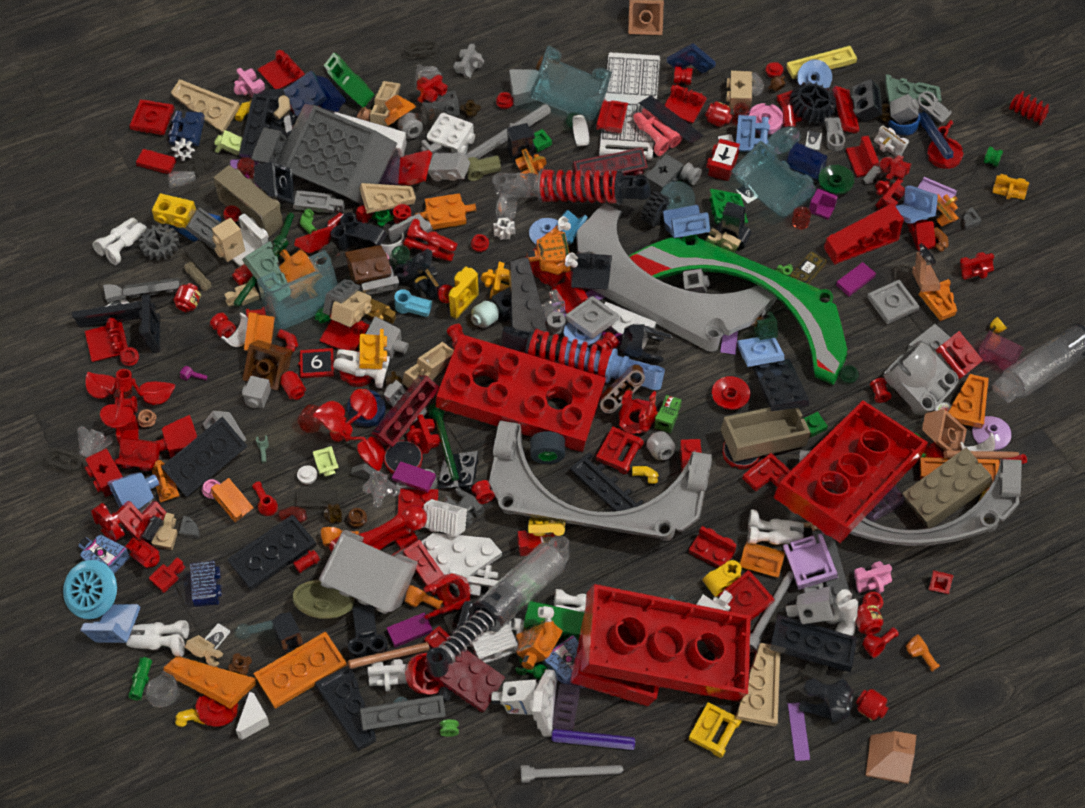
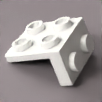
[427,113,475,154]
[232,213,269,266]

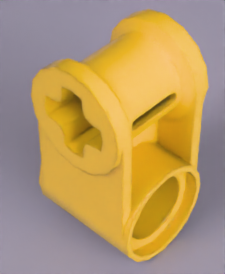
[703,560,741,597]

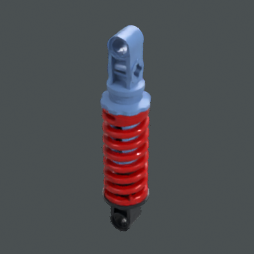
[500,327,665,390]

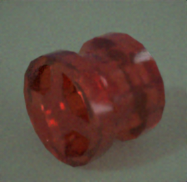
[237,157,255,179]
[792,206,811,229]

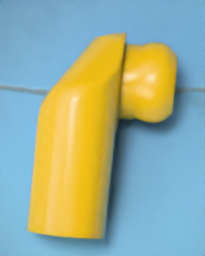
[235,100,252,121]
[175,709,204,727]

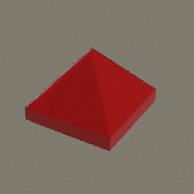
[923,442,944,458]
[929,571,953,594]

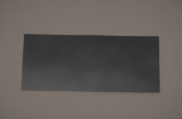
[638,95,704,144]

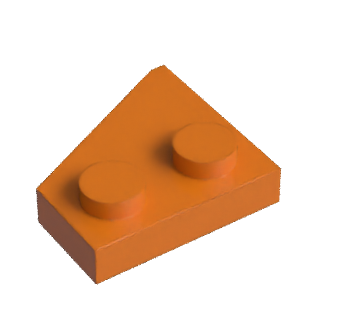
[919,279,957,321]

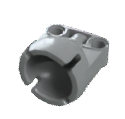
[884,340,958,416]

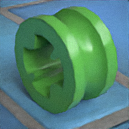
[440,720,459,737]

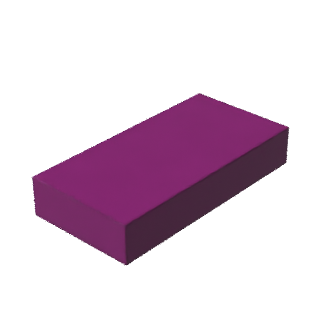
[836,262,876,296]
[392,461,436,493]
[387,612,432,648]

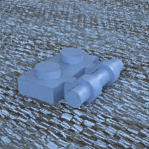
[736,115,770,153]

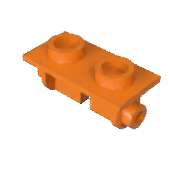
[151,460,179,502]

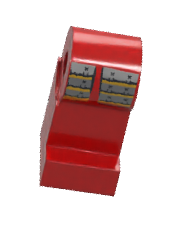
[518,530,556,556]

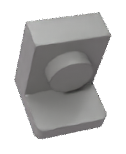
[421,139,450,160]

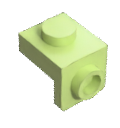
[214,130,243,155]
[313,446,339,477]

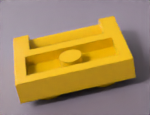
[528,517,566,536]
[689,702,741,757]

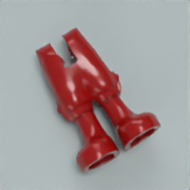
[403,218,458,261]

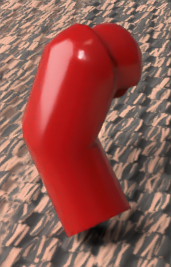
[327,212,343,227]
[277,329,298,352]

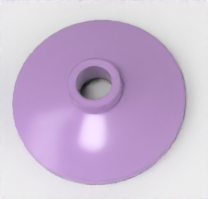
[972,416,1011,451]

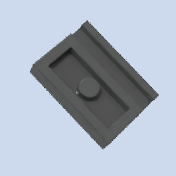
[185,207,221,250]

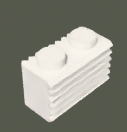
[423,499,467,537]
[470,624,518,663]

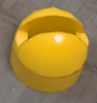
[990,317,1007,333]

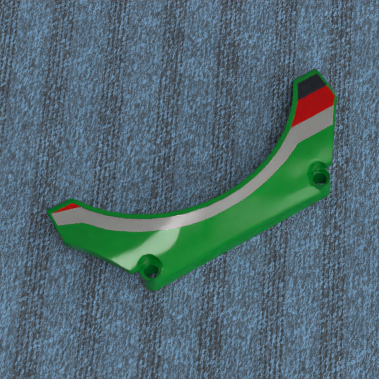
[628,234,848,385]

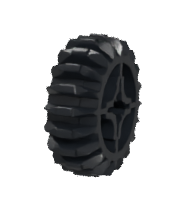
[789,81,836,124]

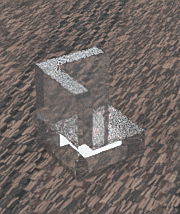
[541,289,565,322]

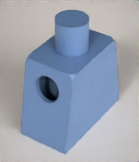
[107,473,159,509]

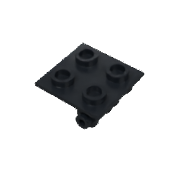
[571,253,612,290]
[438,451,479,493]

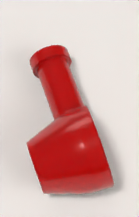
[252,482,278,516]
[862,627,899,658]

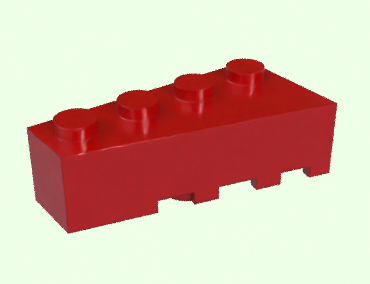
[824,203,904,265]

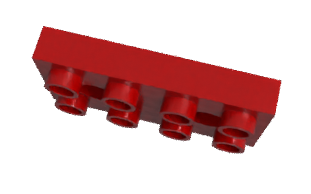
[436,334,606,452]
[774,401,928,543]
[581,584,751,702]

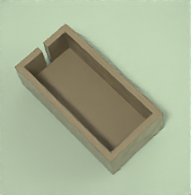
[213,165,283,238]
[721,407,810,461]
[903,447,993,529]

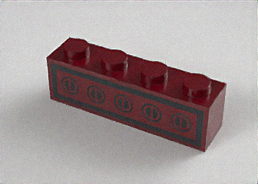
[572,147,648,179]
[371,375,440,447]

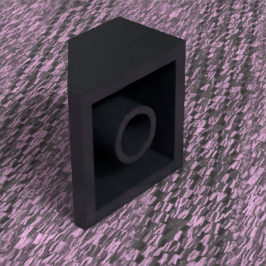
[253,161,295,204]

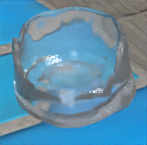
[415,64,443,85]
[495,192,517,221]
[146,671,180,708]

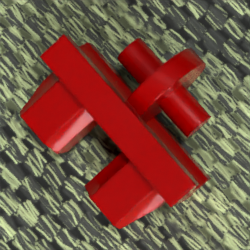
[417,74,448,103]
[880,155,911,180]
[875,178,905,209]
[960,252,994,280]
[406,414,441,454]
[126,537,160,568]

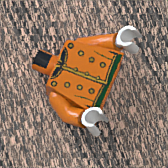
[527,216,578,275]
[508,606,563,670]

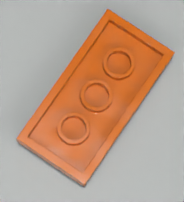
[254,631,347,709]

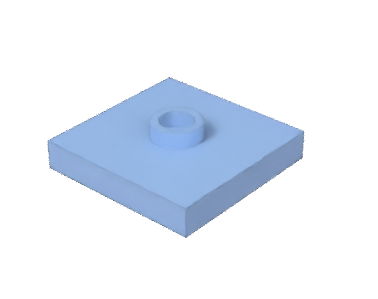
[737,334,784,367]

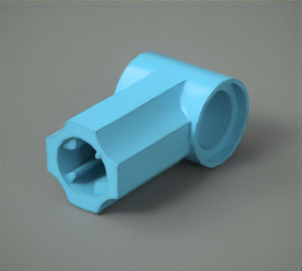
[395,290,432,317]

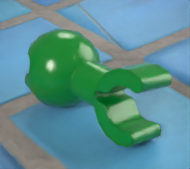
[516,658,548,680]

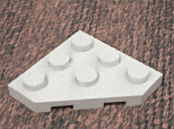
[421,533,502,589]
[530,670,557,737]

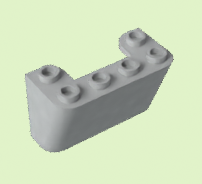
[319,530,418,614]

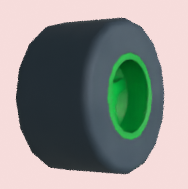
[530,431,565,464]

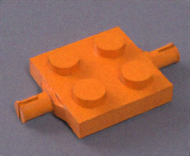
[415,193,476,230]
[279,249,322,299]

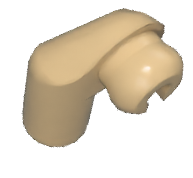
[273,96,290,120]

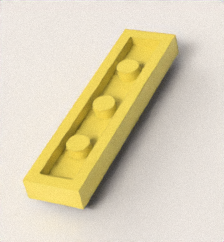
[786,46,857,79]

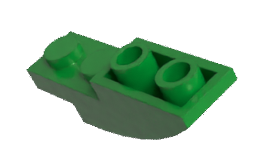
[324,52,375,107]

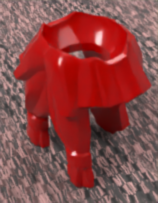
[619,390,658,434]
[423,573,472,619]

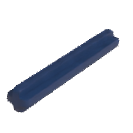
[919,111,954,160]

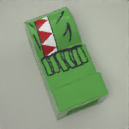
[655,395,682,433]

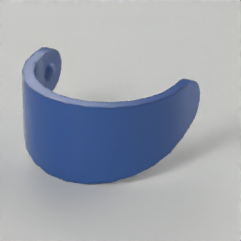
[888,113,920,135]

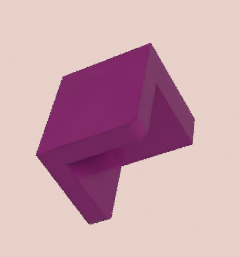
[809,189,837,220]

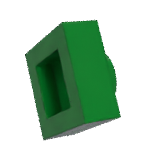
[533,129,552,152]
[803,412,828,438]

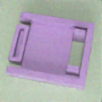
[783,534,837,590]

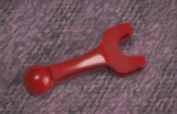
[329,505,427,553]

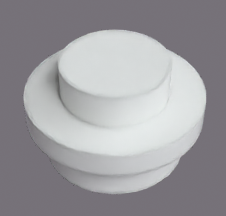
[297,466,317,485]

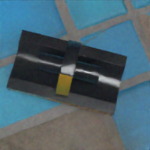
[413,266,446,300]

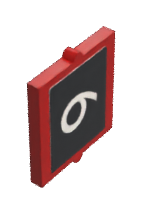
[298,348,335,378]

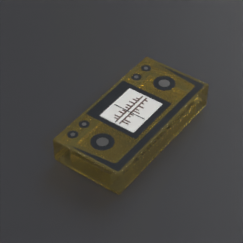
[791,251,826,284]

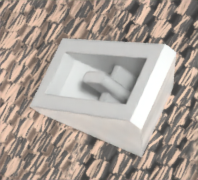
[236,692,269,739]

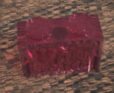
[978,331,1024,372]

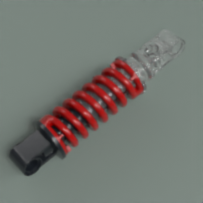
[492,168,651,204]

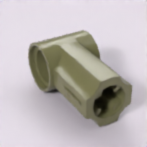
[467,156,501,181]

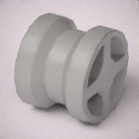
[680,163,702,185]
[547,312,566,335]

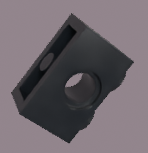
[507,123,535,163]

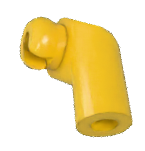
[632,466,659,484]

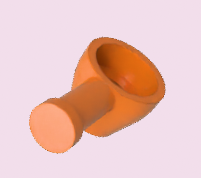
[321,527,359,547]
[405,585,443,609]
[905,634,940,672]

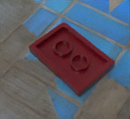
[432,649,505,713]

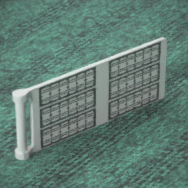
[599,53,660,161]

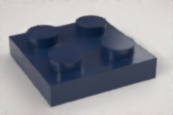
[283,71,327,117]

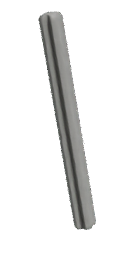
[465,104,551,159]

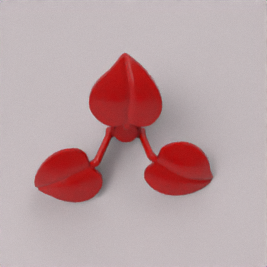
[85,369,175,428]
[313,389,385,471]

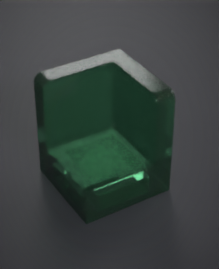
[754,311,778,340]

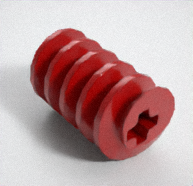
[1009,91,1049,125]

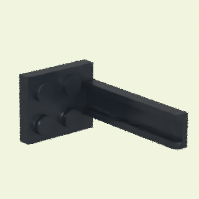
[72,295,160,353]

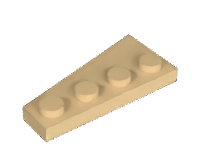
[171,79,240,133]
[735,643,780,726]

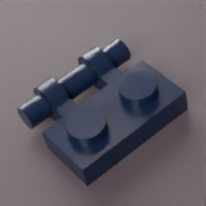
[168,111,205,146]

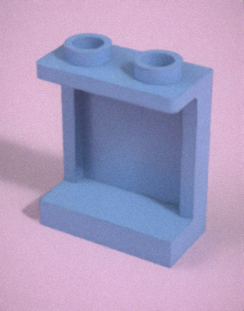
[663,205,710,238]

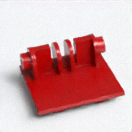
[258,50,305,89]
[665,85,707,123]
[319,314,370,351]
[85,318,128,362]

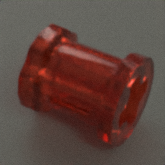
[732,103,749,126]

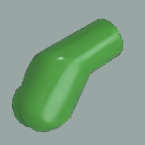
[300,209,317,234]

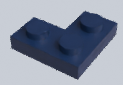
[667,43,716,74]

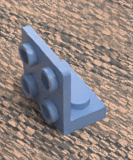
[896,185,938,223]
[81,604,140,643]

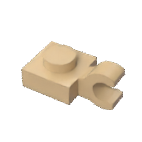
[706,228,741,253]
[224,283,260,306]
[152,513,178,550]
[185,635,223,667]

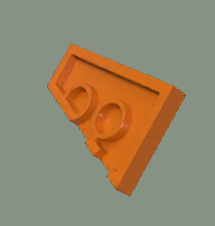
[948,374,989,429]

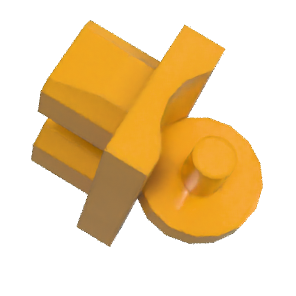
[992,174,1029,200]
[481,262,509,299]

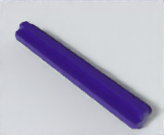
[552,729,635,750]

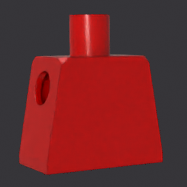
[154,415,197,458]

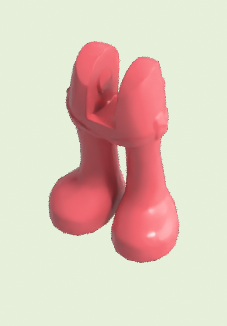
[633,108,683,156]

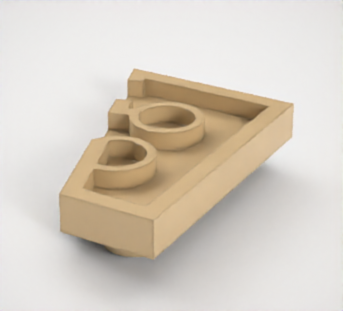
[359,183,416,213]

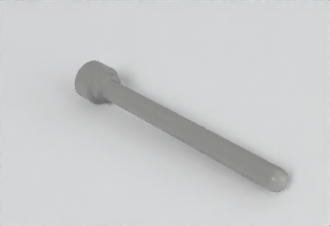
[750,571,794,653]
[521,765,623,783]

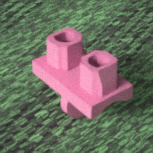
[234,68,265,97]
[854,561,892,593]

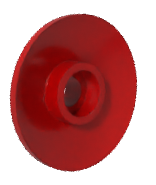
[712,376,750,410]

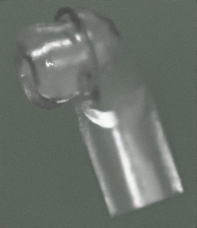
[752,72,764,96]

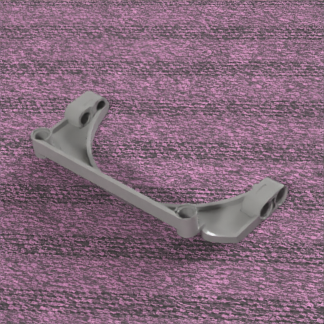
[576,203,777,352]
[489,421,712,541]

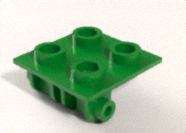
[709,188,748,225]

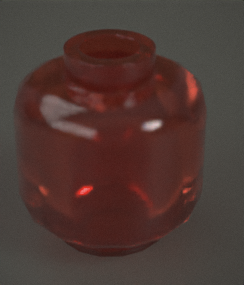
[297,404,323,433]

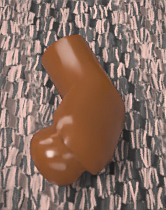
[934,227,949,252]

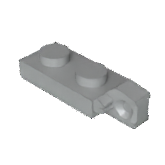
[293,191,345,213]

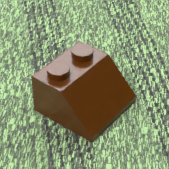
[345,245,392,286]
[242,340,293,390]

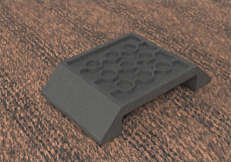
[277,104,397,205]

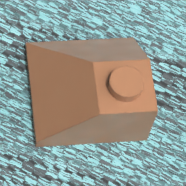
[628,0,664,35]
[922,409,967,451]
[866,731,916,784]

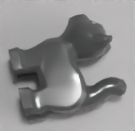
[444,487,484,528]

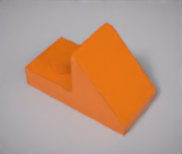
[384,95,416,126]

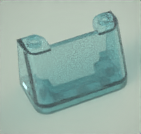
[530,46,612,120]

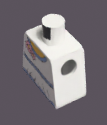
[492,680,538,715]

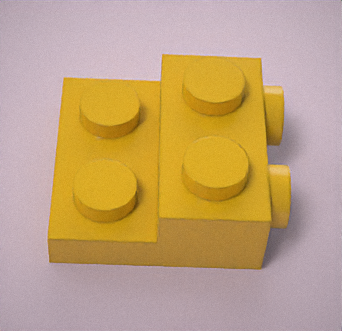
[449,267,479,320]

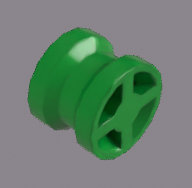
[983,146,1003,167]

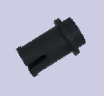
[141,515,163,542]

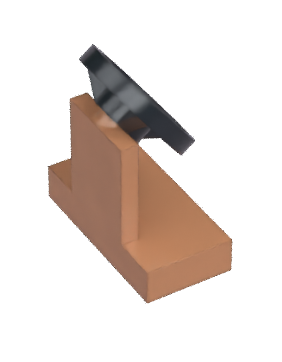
[912,243,940,292]

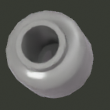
[397,113,423,139]
[646,431,675,460]

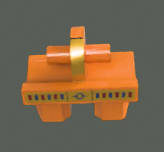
[515,149,547,184]
[936,194,959,226]

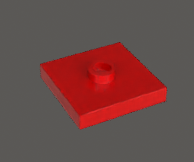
[130,99,175,135]
[393,150,433,186]
[718,570,775,621]

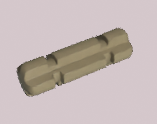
[184,262,212,291]

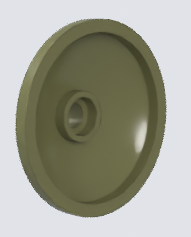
[293,580,354,619]

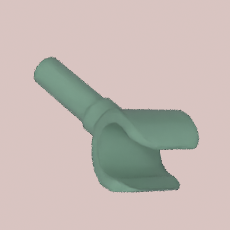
[256,435,269,463]

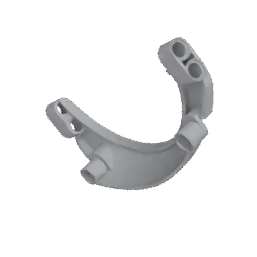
[799,450,1022,546]

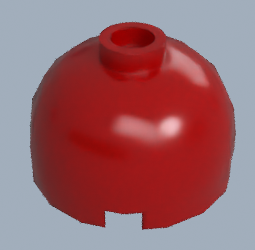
[405,653,444,695]

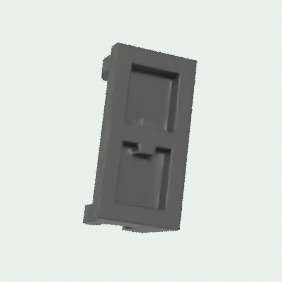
[251,128,287,165]

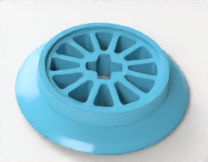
[63,560,117,619]

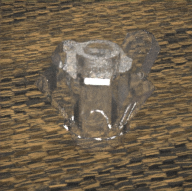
[77,426,113,457]
[362,471,400,507]

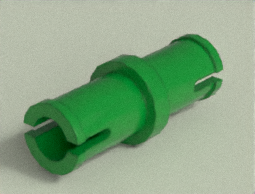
[128,657,152,700]

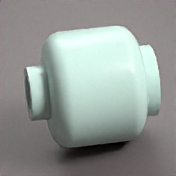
[471,301,499,328]

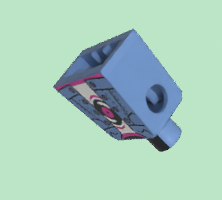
[79,535,130,583]
[542,635,584,688]

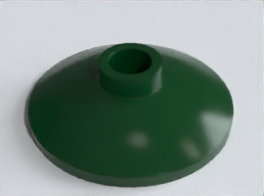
[818,165,854,194]

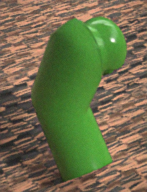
[776,264,793,275]

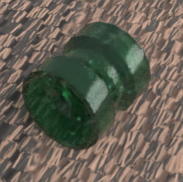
[391,245,410,268]

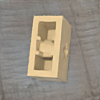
[726,71,752,110]
[212,218,245,262]
[331,291,372,327]

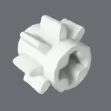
[171,138,195,161]
[493,217,515,240]

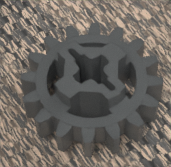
[139,224,180,261]

